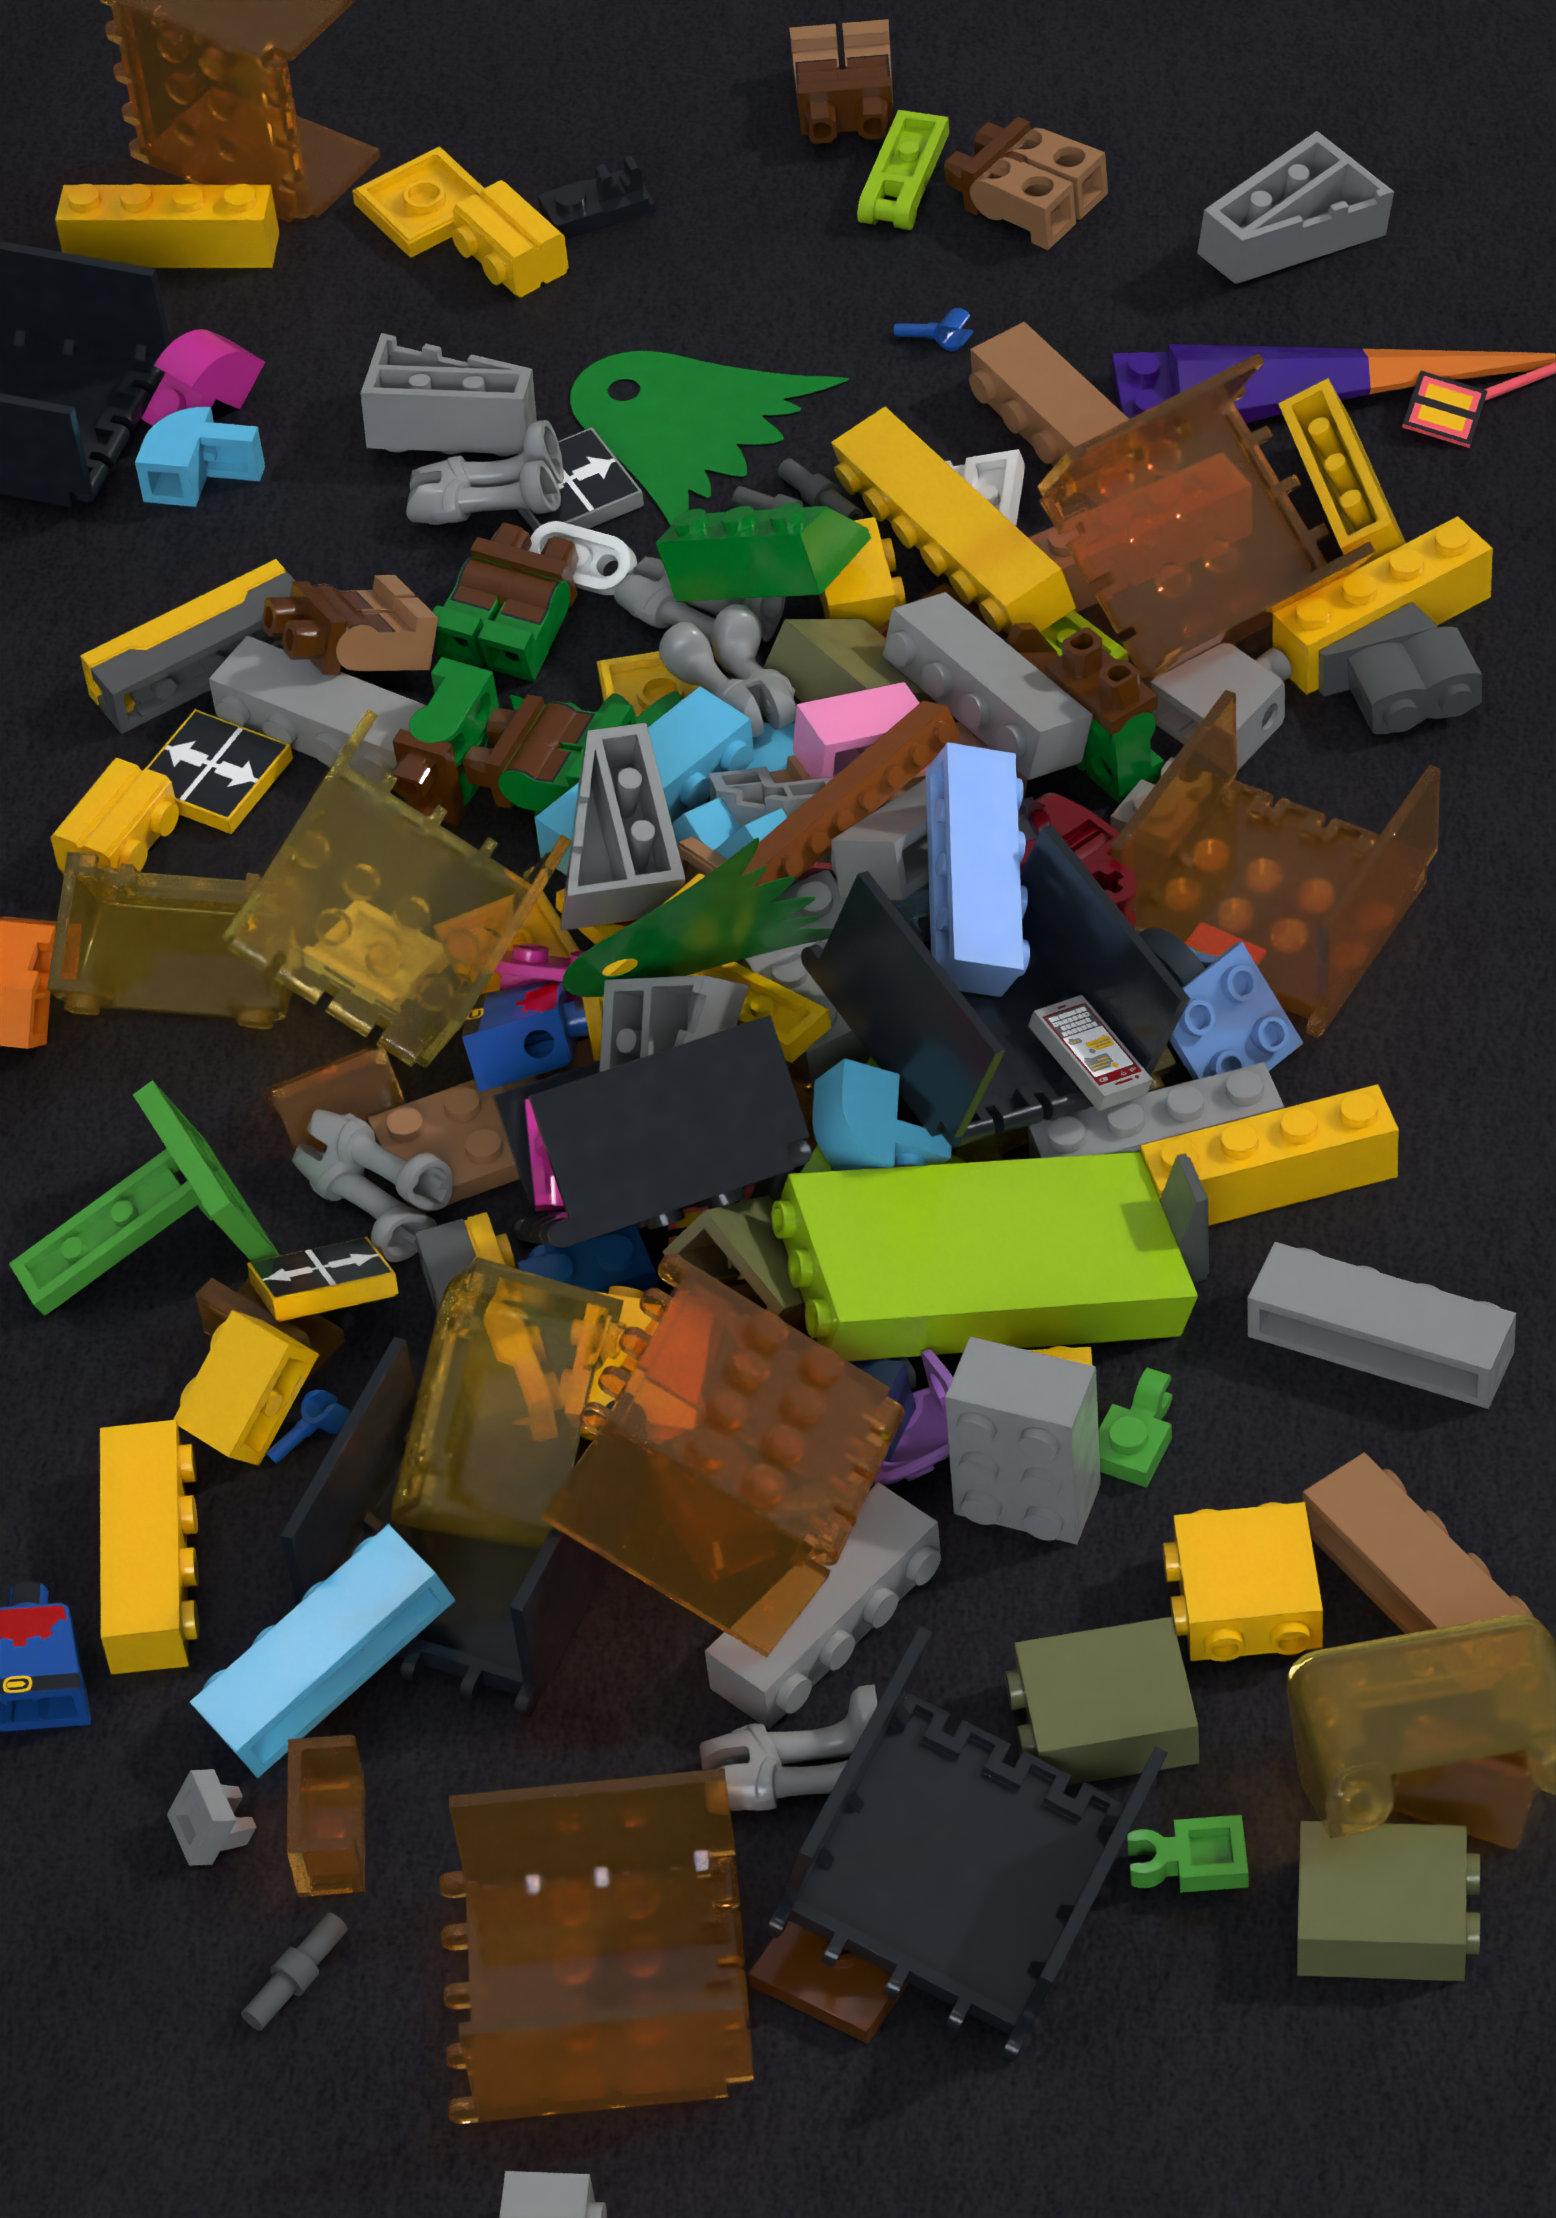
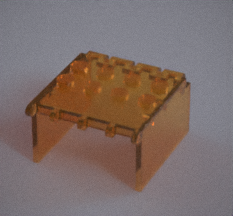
[99,0,381,222]
[1037,353,1375,682]
[1111,690,1440,1038]
[540,1254,905,1658]
[439,1768,754,2124]

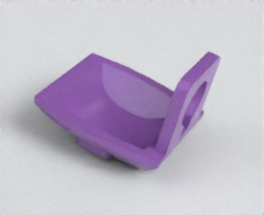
[854,1349,953,1486]

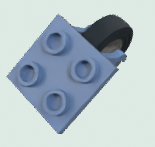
[1139,927,1303,1080]

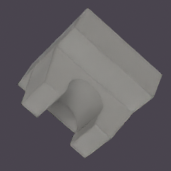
[167,1769,256,1866]

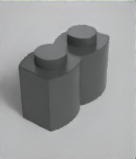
[1348,627,1482,734]

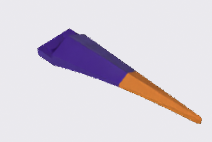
[1111,344,1556,444]

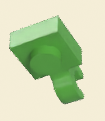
[1099,1367,1172,1488]

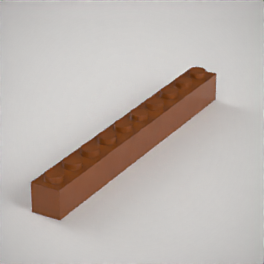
[741,700,961,903]

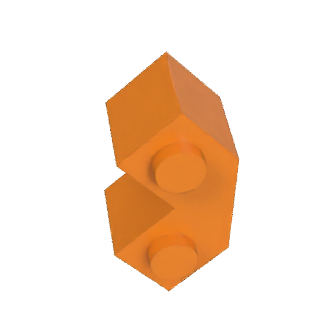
[0,916,73,1049]

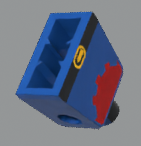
[462,980,589,1092]
[0,1581,91,1732]

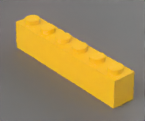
[831,407,1076,634]

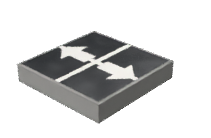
[517,427,644,531]

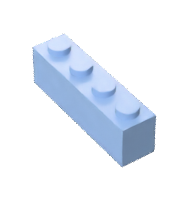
[925,742,1030,997]

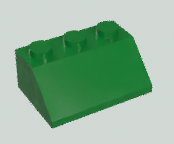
[656,503,871,602]

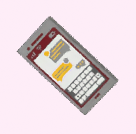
[1028,995,1153,1111]

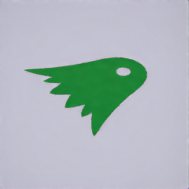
[570,351,849,526]
[562,838,833,997]

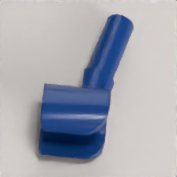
[894,308,974,352]
[266,1390,351,1464]

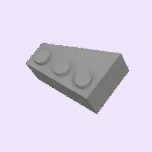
[1197,131,1394,284]
[360,333,537,457]
[560,723,685,931]
[599,975,749,1072]

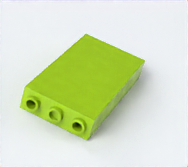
[771,1152,1198,1363]

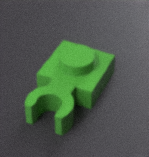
[1127,1815,1249,1893]

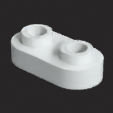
[529,521,637,595]

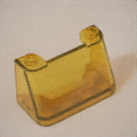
[47,852,318,1029]
[391,1257,627,1549]
[1287,1615,1556,1839]

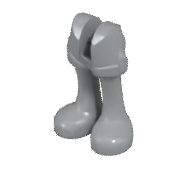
[406,420,564,525]
[614,556,786,657]
[659,604,796,738]
[291,1109,453,1262]
[699,1684,878,1811]

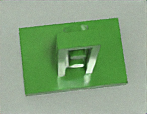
[9,1080,280,1316]

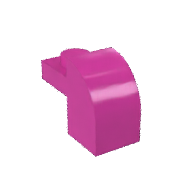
[141,329,265,426]

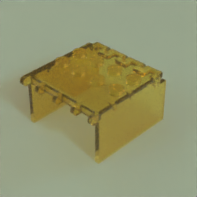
[221,709,572,1068]

